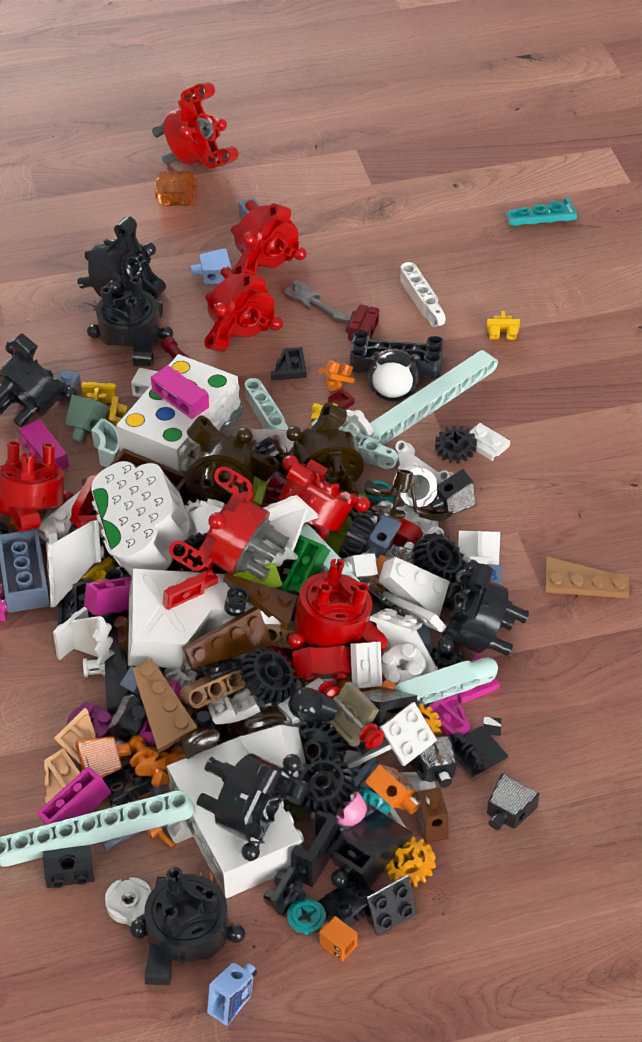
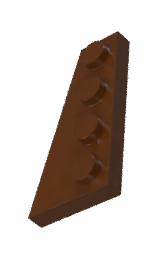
[182,606,273,669]

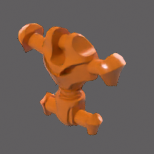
[129,735,187,788]

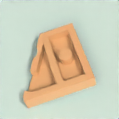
[54,708,96,764]
[44,748,80,803]

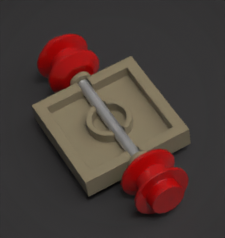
[318,680,384,749]

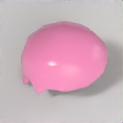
[334,792,367,827]

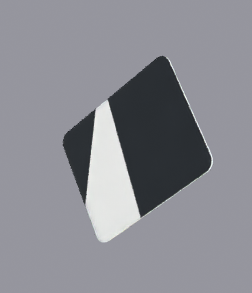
[483,717,501,736]

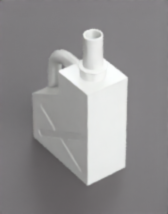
[128,569,254,668]

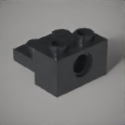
[58,578,103,626]

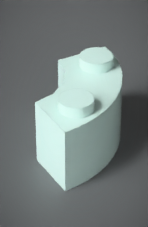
[91,418,119,468]

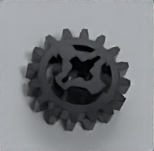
[435,426,477,464]

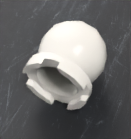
[393,465,437,507]

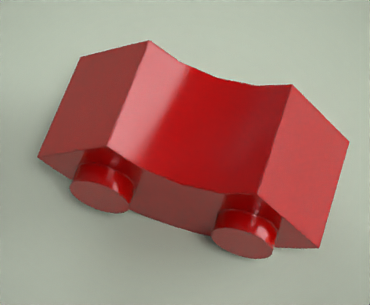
[292,645,352,683]

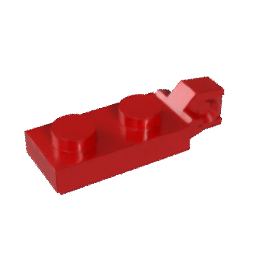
[162,569,218,610]

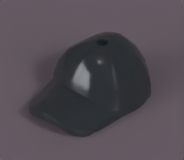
[288,687,337,722]

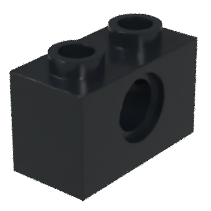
[43,845,94,888]

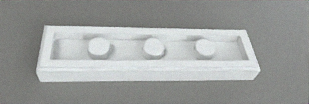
[383,591,446,632]

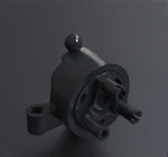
[77,216,166,299]
[87,276,173,366]
[0,333,78,428]
[438,559,529,656]
[196,753,311,861]
[130,867,245,986]

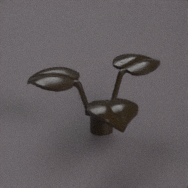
[364,469,453,521]
[183,706,287,759]

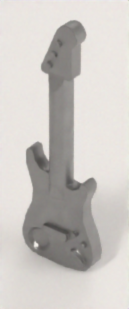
[284,280,351,323]

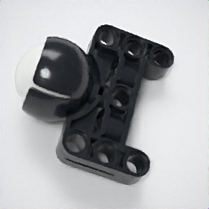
[350,331,444,401]

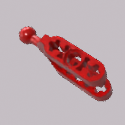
[69,474,100,529]

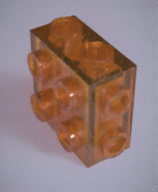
[155,171,197,206]

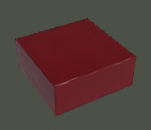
[328,389,355,410]

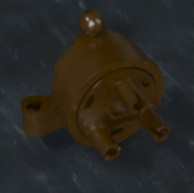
[275,403,364,496]
[185,415,280,504]

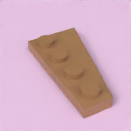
[545,556,629,598]
[132,658,197,753]

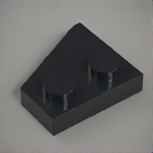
[271,347,307,381]

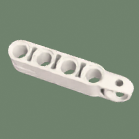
[400,262,446,327]

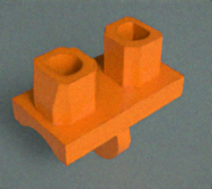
[318,360,355,392]

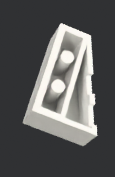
[379,557,449,617]

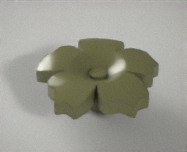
[283,800,305,821]

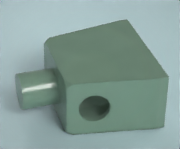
[65,395,109,442]

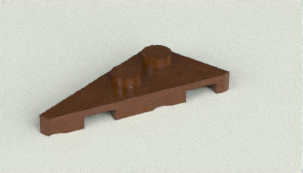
[223,573,298,630]

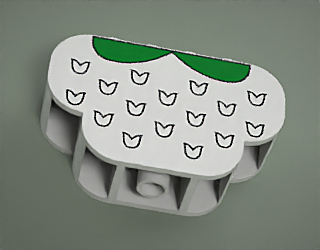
[91,461,191,576]

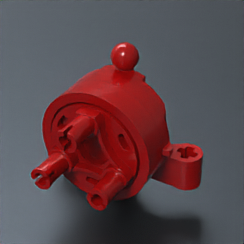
[231,200,307,275]
[205,266,283,352]
[0,441,74,532]
[279,455,370,541]
[288,559,388,651]

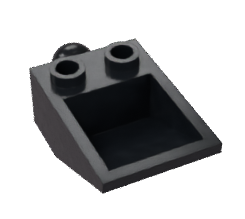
[327,810,413,888]

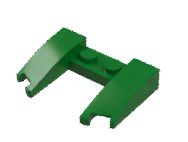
[268,522,331,594]

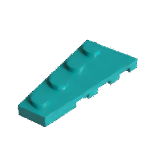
[506,197,577,226]

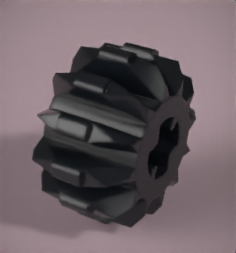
[430,646,464,670]

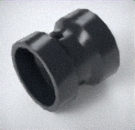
[224,586,249,617]

